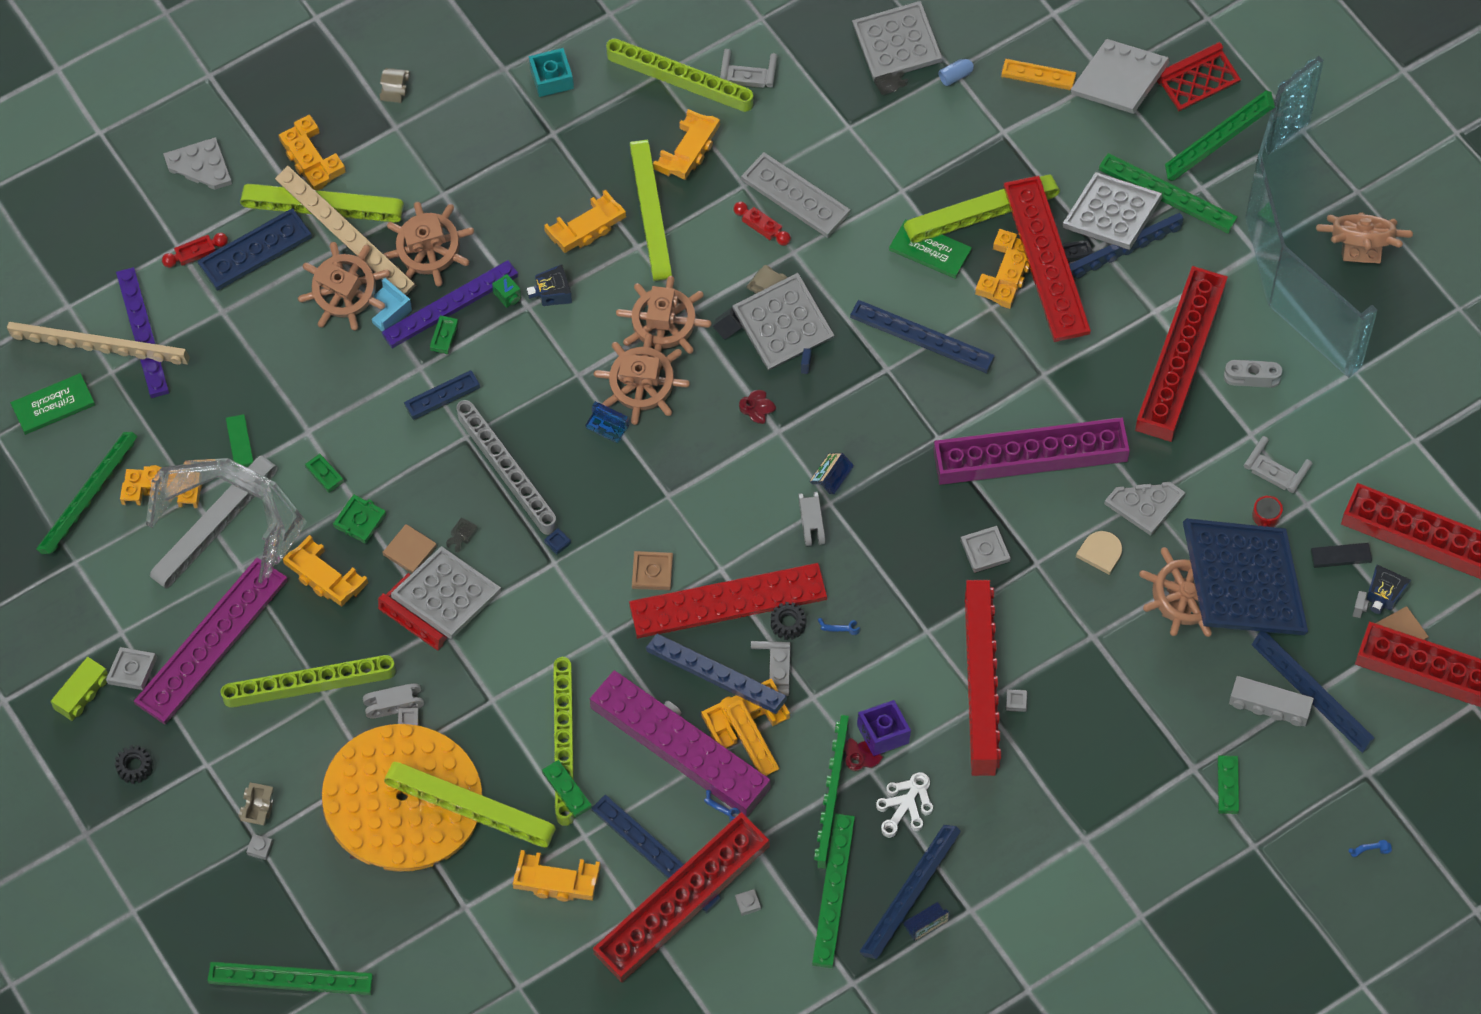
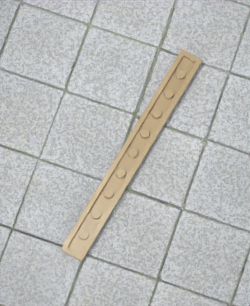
[275,166,416,295]
[7,322,190,365]

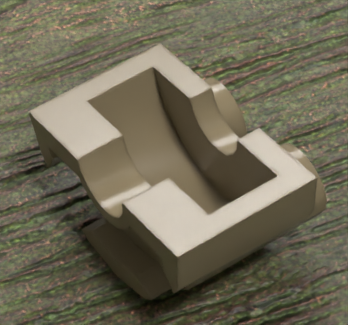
[380,68,410,103]
[747,265,787,293]
[239,782,274,825]

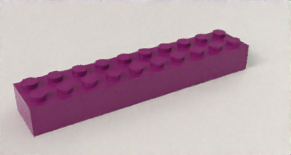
[933,417,1130,485]
[589,670,771,817]

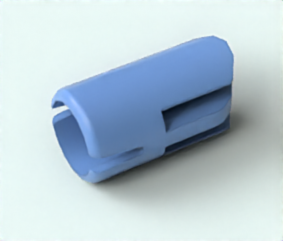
[939,59,974,86]

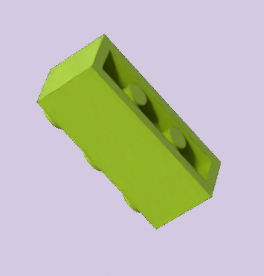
[51,657,108,721]

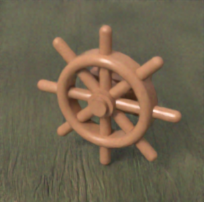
[383,202,474,286]
[1316,213,1413,263]
[298,242,390,331]
[616,276,712,354]
[594,333,690,425]
[1139,547,1212,637]

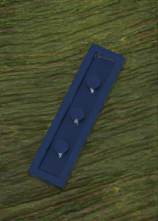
[404,370,480,420]

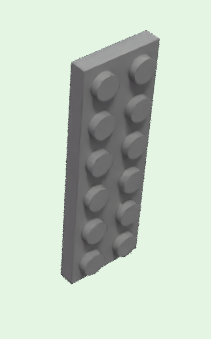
[741,152,850,238]

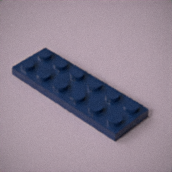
[197,208,312,291]

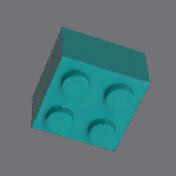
[529,48,574,97]

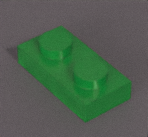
[430,315,459,354]
[305,454,344,493]

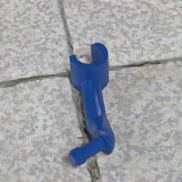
[818,618,860,635]
[704,790,740,821]
[1349,840,1392,857]

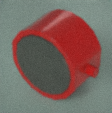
[1252,495,1283,527]

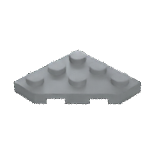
[163,137,232,190]
[1104,482,1185,536]

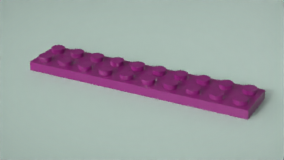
[134,558,288,724]

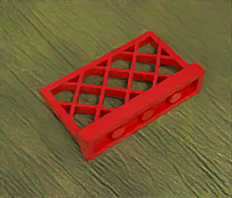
[1157,42,1241,112]
[378,573,448,651]

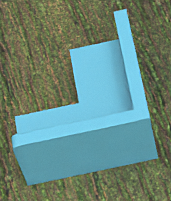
[372,278,412,331]

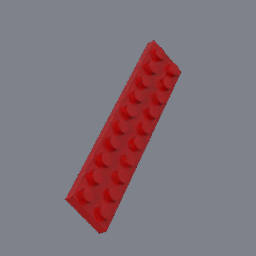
[1003,176,1091,342]
[629,563,827,639]

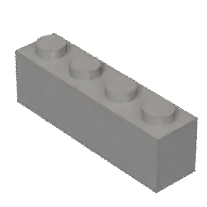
[1229,676,1314,726]

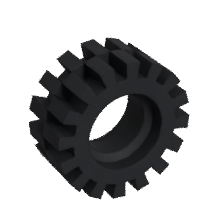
[771,602,806,640]
[115,745,153,784]

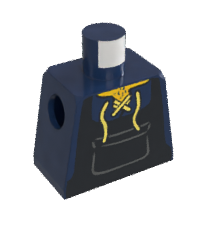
[526,264,572,306]
[1367,565,1411,614]

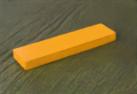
[1001,59,1076,90]
[723,699,779,776]

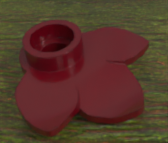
[739,390,776,424]
[844,738,882,771]

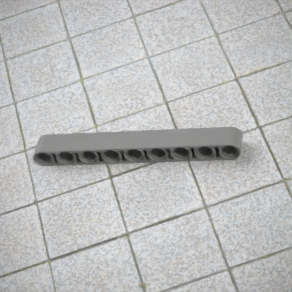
[457,400,557,535]
[150,456,278,588]

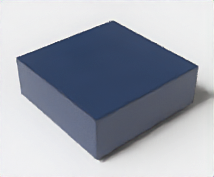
[801,348,811,374]
[544,528,571,555]

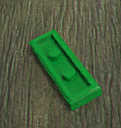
[226,414,253,470]

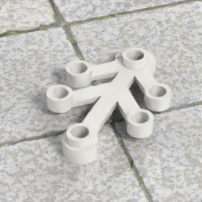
[876,772,933,838]

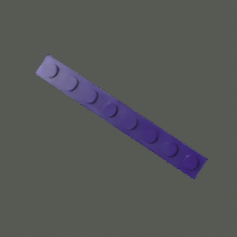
[382,260,518,349]
[116,267,169,398]

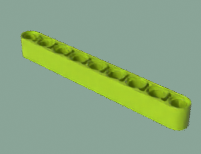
[606,39,753,112]
[630,139,672,281]
[904,174,1060,243]
[240,184,404,222]
[221,655,396,707]
[553,657,574,826]
[384,762,556,848]

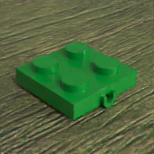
[333,494,386,544]

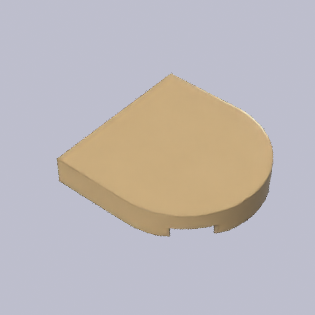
[1076,531,1122,575]

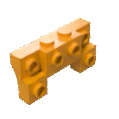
[653,109,720,180]
[279,114,346,191]
[544,190,626,253]
[975,229,1030,309]
[120,465,203,508]
[283,535,368,607]
[701,678,790,749]
[513,850,601,902]

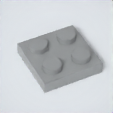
[960,526,1010,573]
[106,647,158,690]

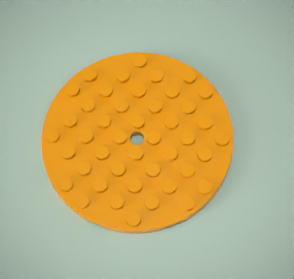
[322,724,482,871]

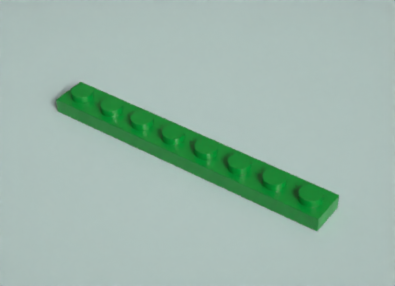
[1165,90,1275,181]
[1099,153,1237,234]
[36,432,138,554]
[814,715,849,869]
[812,814,855,968]
[208,962,373,995]

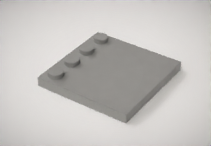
[852,1,942,81]
[1070,39,1170,114]
[1063,172,1162,250]
[732,273,834,371]
[391,546,501,639]

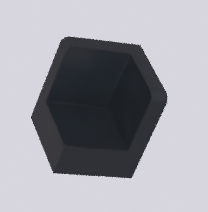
[713,307,742,339]

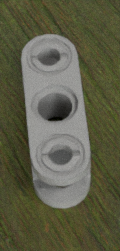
[1224,360,1282,388]
[798,491,825,546]
[363,684,424,718]

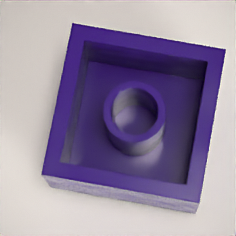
[857,700,911,756]

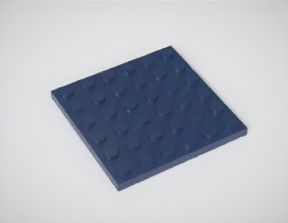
[1183,518,1308,635]

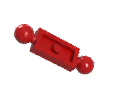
[733,201,791,246]
[162,233,228,268]

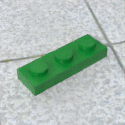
[1217,755,1239,814]
[542,760,592,818]

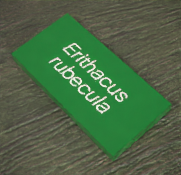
[889,219,972,279]
[10,373,95,435]

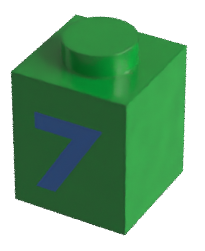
[492,274,521,308]

